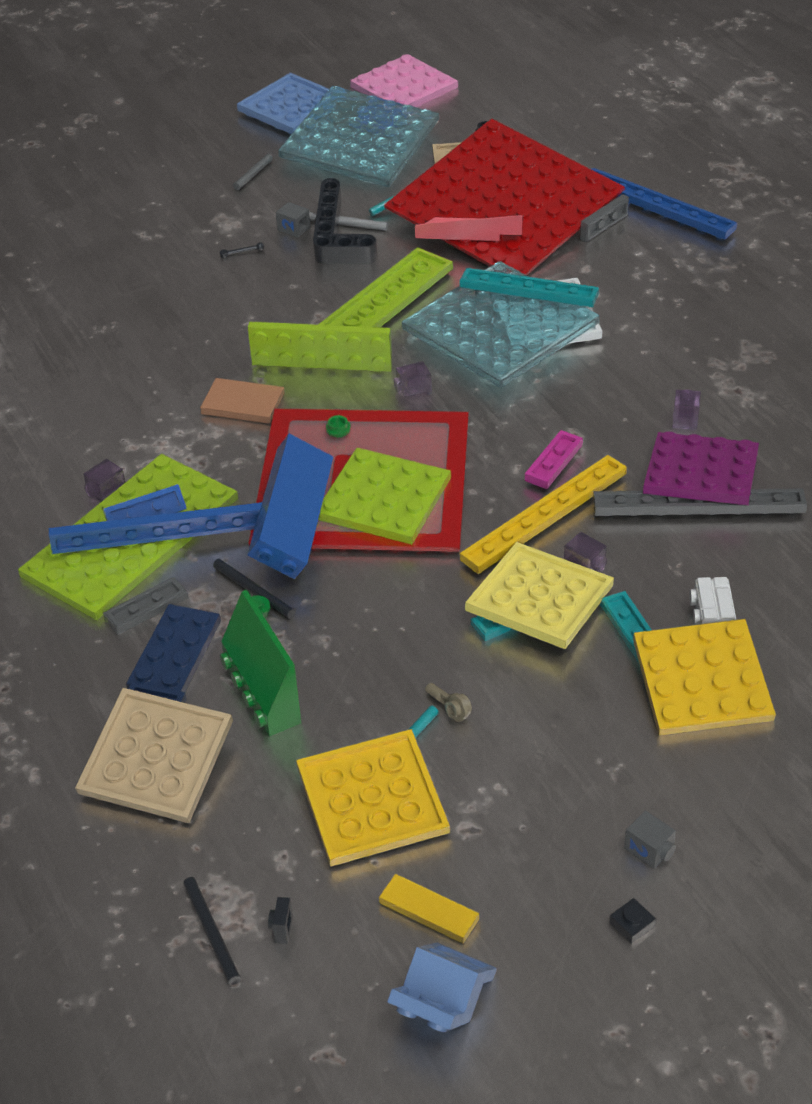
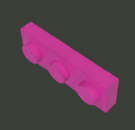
[525,430,583,489]

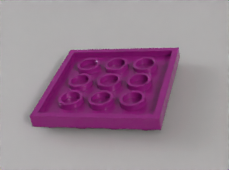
[643,431,759,506]

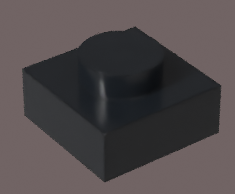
[268,897,293,944]
[609,898,656,944]

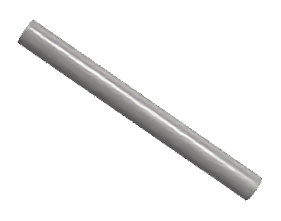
[309,212,388,231]

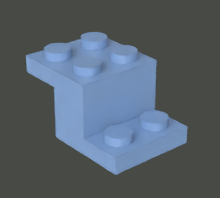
[387,943,497,1032]

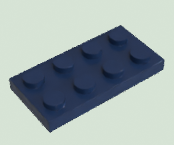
[126,604,221,692]

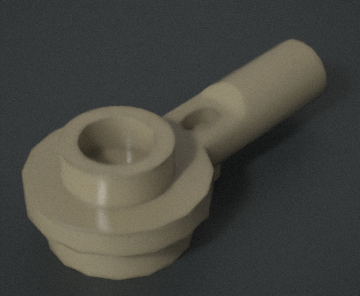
[425,683,472,722]

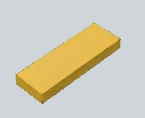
[379,874,479,944]

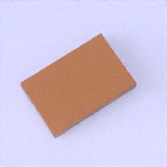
[200,378,285,424]

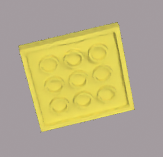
[465,542,614,649]

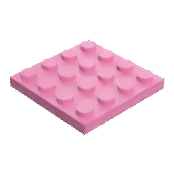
[350,54,458,112]

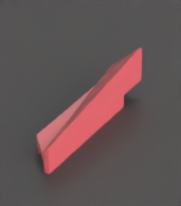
[415,215,522,241]

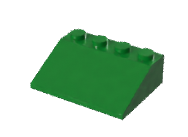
[220,590,302,736]

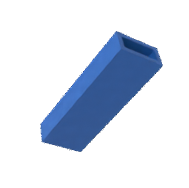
[247,433,333,579]

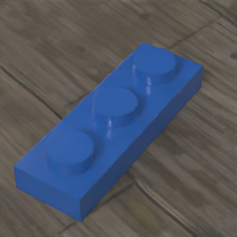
[103,484,187,521]

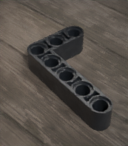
[313,178,377,264]

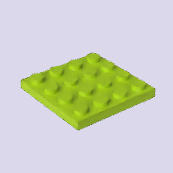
[318,448,451,545]

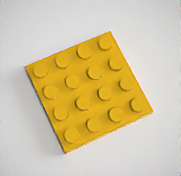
[633,619,776,736]
[296,729,450,867]

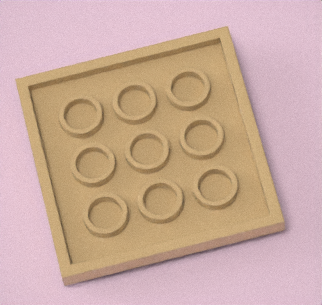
[75,688,233,823]

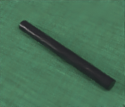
[213,559,295,619]
[183,877,241,985]

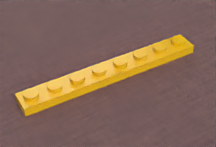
[460,455,627,574]

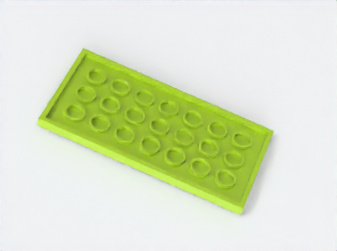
[18,453,238,620]

